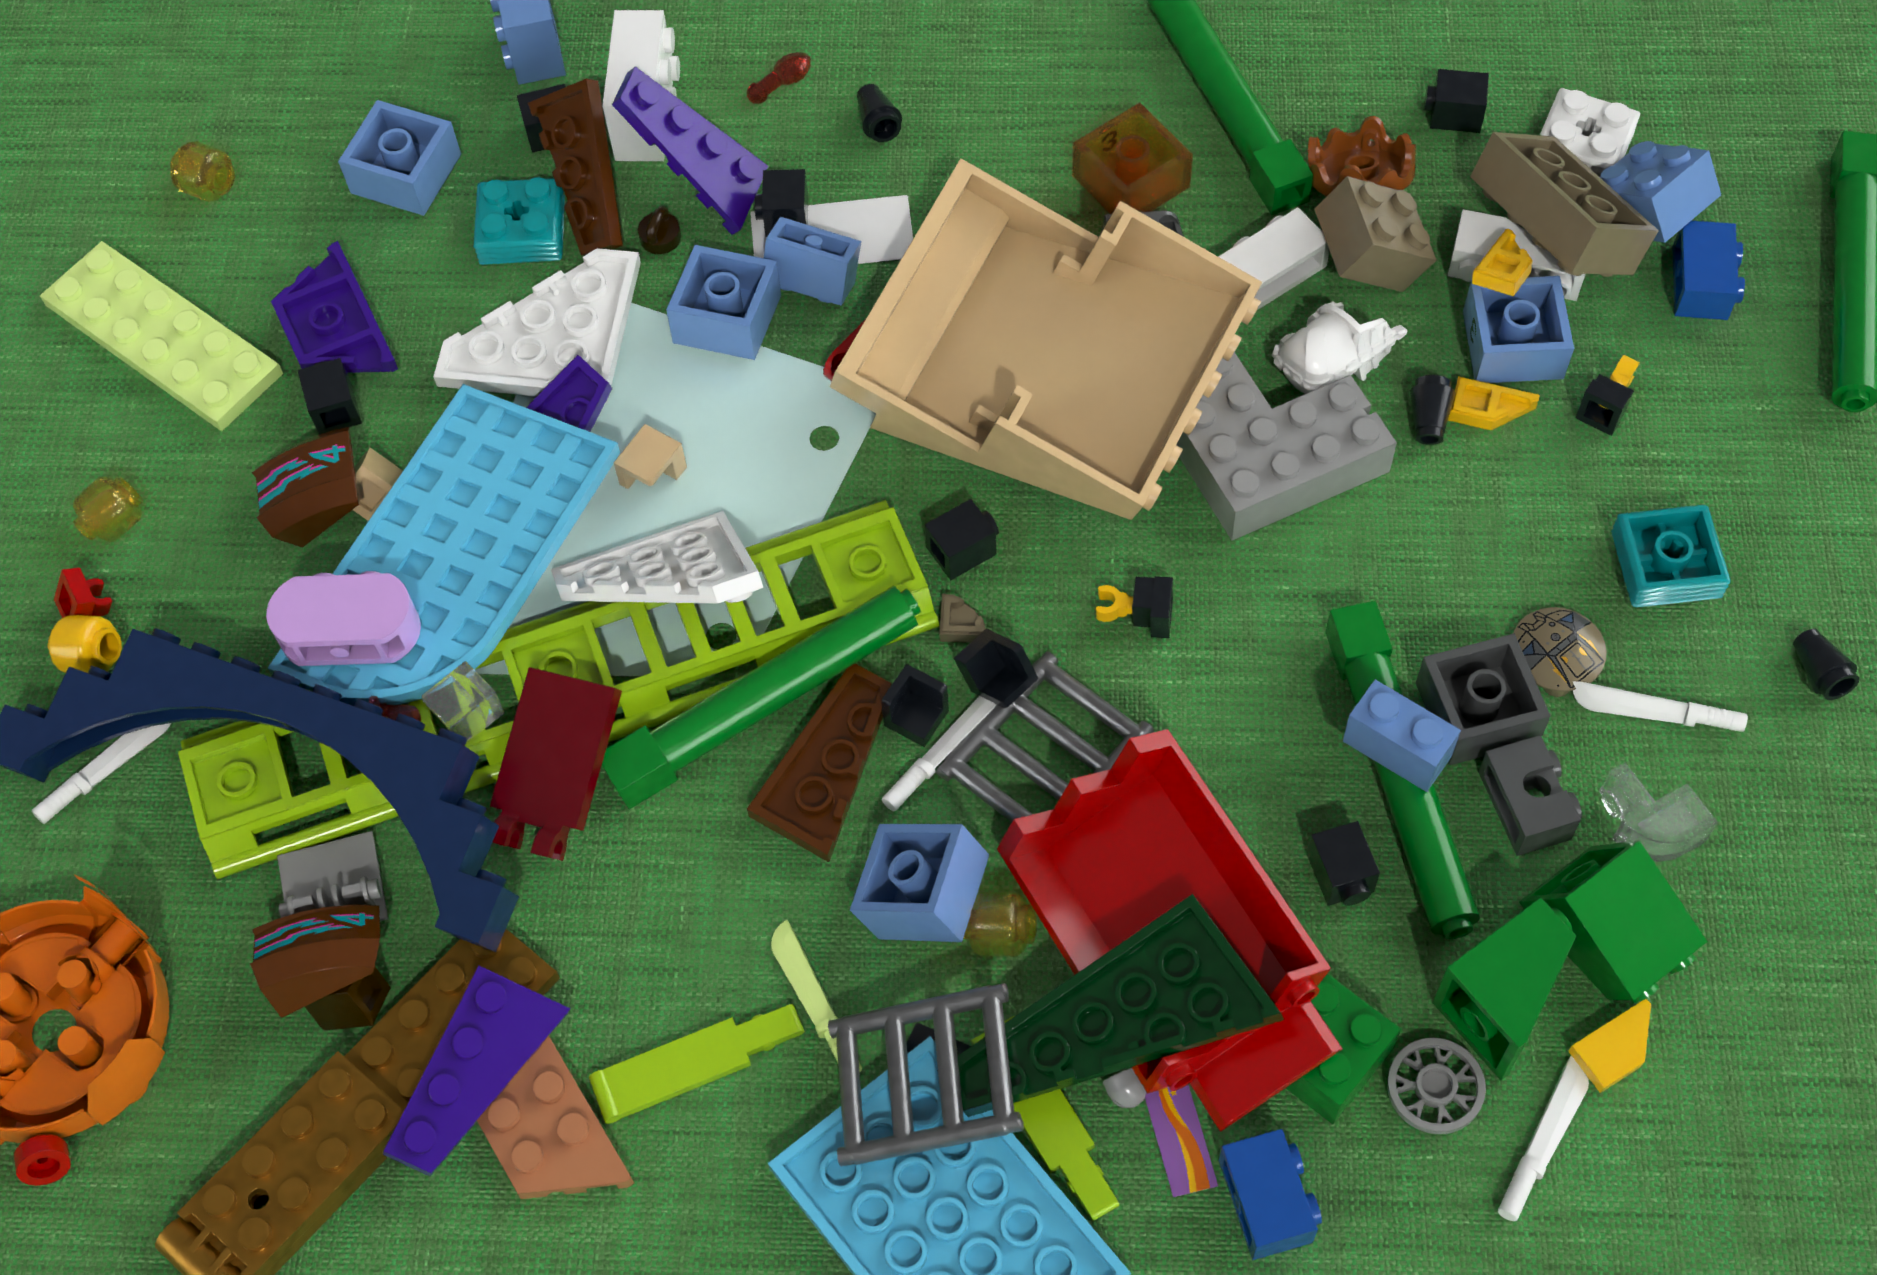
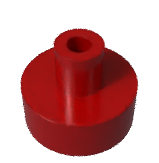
[14,1135,71,1186]

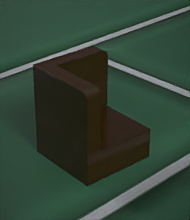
[305,967,391,1030]

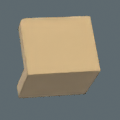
[614,424,687,489]
[353,448,403,521]

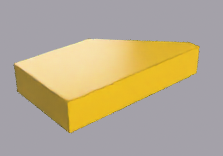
[1472,229,1533,296]
[1448,376,1540,430]

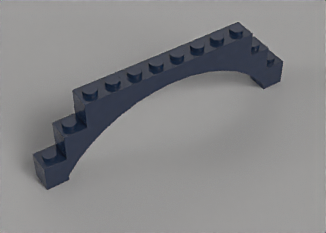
[0,628,519,952]

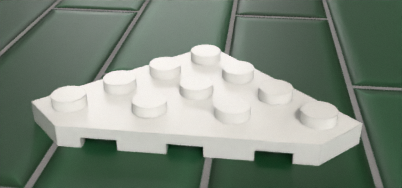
[433,248,641,403]
[551,511,763,603]

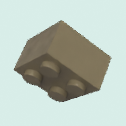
[1314,176,1437,292]

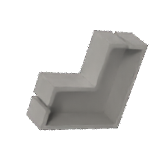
[1176,352,1397,541]

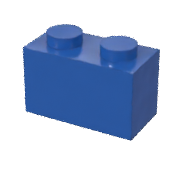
[1672,221,1745,320]
[1218,1129,1322,1261]

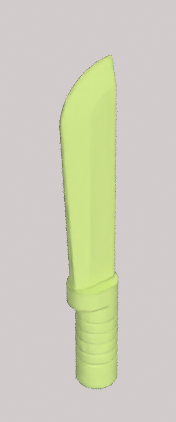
[771,920,862,1073]

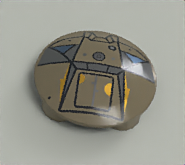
[1513,607,1607,697]

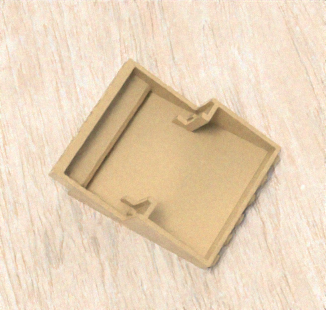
[830,159,1262,520]

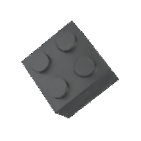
[1416,633,1551,766]

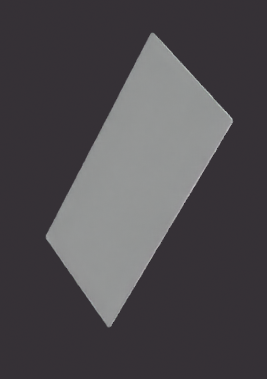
[750,195,913,264]

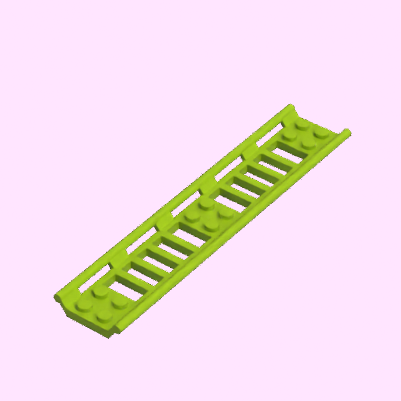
[178,500,940,880]

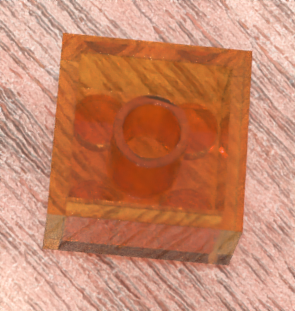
[1072,102,1193,214]

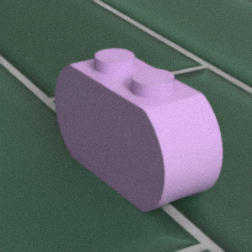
[266,571,421,666]

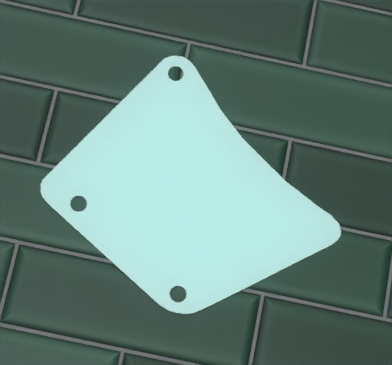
[470,303,876,676]

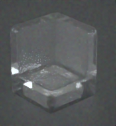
[422,661,504,743]

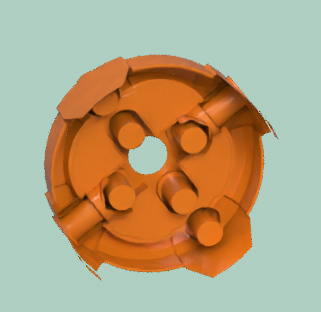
[0,875,170,1145]

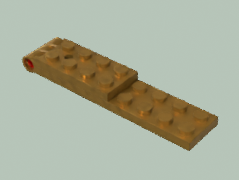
[155,929,560,1275]

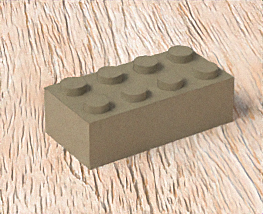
[1470,132,1659,277]

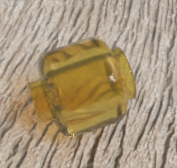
[170,141,235,202]
[73,476,143,542]
[963,891,1037,957]

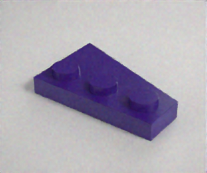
[526,355,612,432]

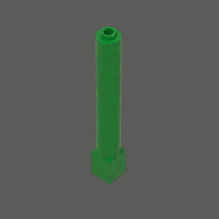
[1147,0,1313,216]
[1830,130,1877,412]
[602,585,921,810]
[1325,600,1480,939]

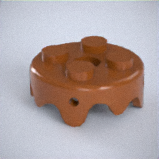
[1308,116,1416,196]

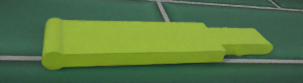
[588,1004,805,1124]
[970,1016,1120,1222]

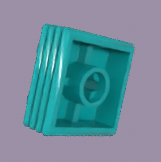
[473,177,565,265]
[1611,505,1731,608]

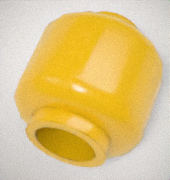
[48,615,122,673]

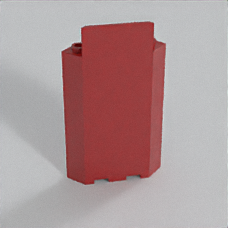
[997,729,1343,1132]

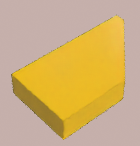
[1568,999,1651,1093]

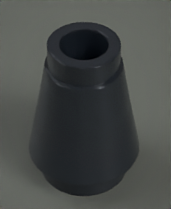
[857,84,902,142]
[1410,375,1455,445]
[1793,629,1859,700]

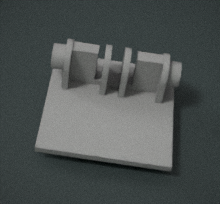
[277,831,388,921]

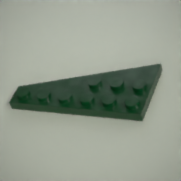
[937,894,1284,1117]

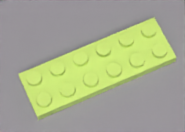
[40,241,283,432]

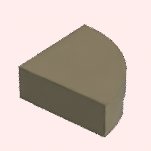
[940,594,986,643]

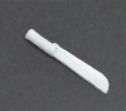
[1573,681,1748,732]
[882,696,997,811]
[31,723,171,824]
[1498,1056,1589,1221]

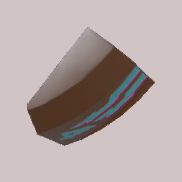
[252,427,359,548]
[250,905,380,1018]

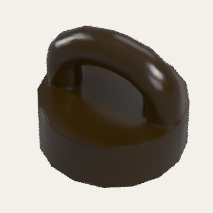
[638,206,681,254]

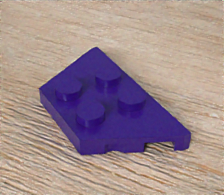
[271,241,398,373]

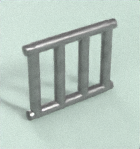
[936,651,1154,822]
[828,983,1024,1166]

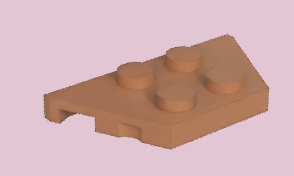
[477,1036,635,1199]

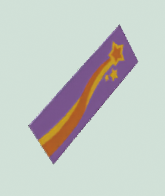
[1145,1085,1218,1197]

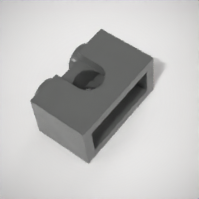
[1478,735,1582,856]

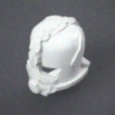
[1272,301,1407,394]

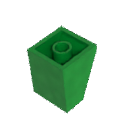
[1519,840,1708,1003]
[1432,898,1576,1081]

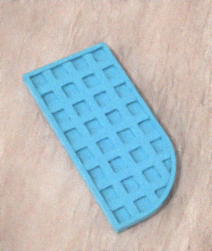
[268,384,620,707]

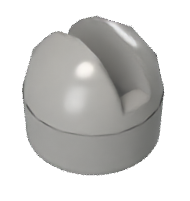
[1103,1068,1147,1109]

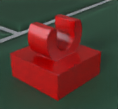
[54,567,112,618]

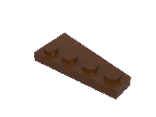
[528,78,623,256]
[747,663,892,862]

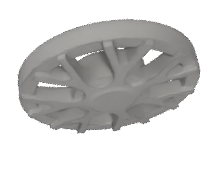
[1387,1038,1486,1134]

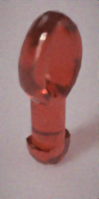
[746,52,811,104]

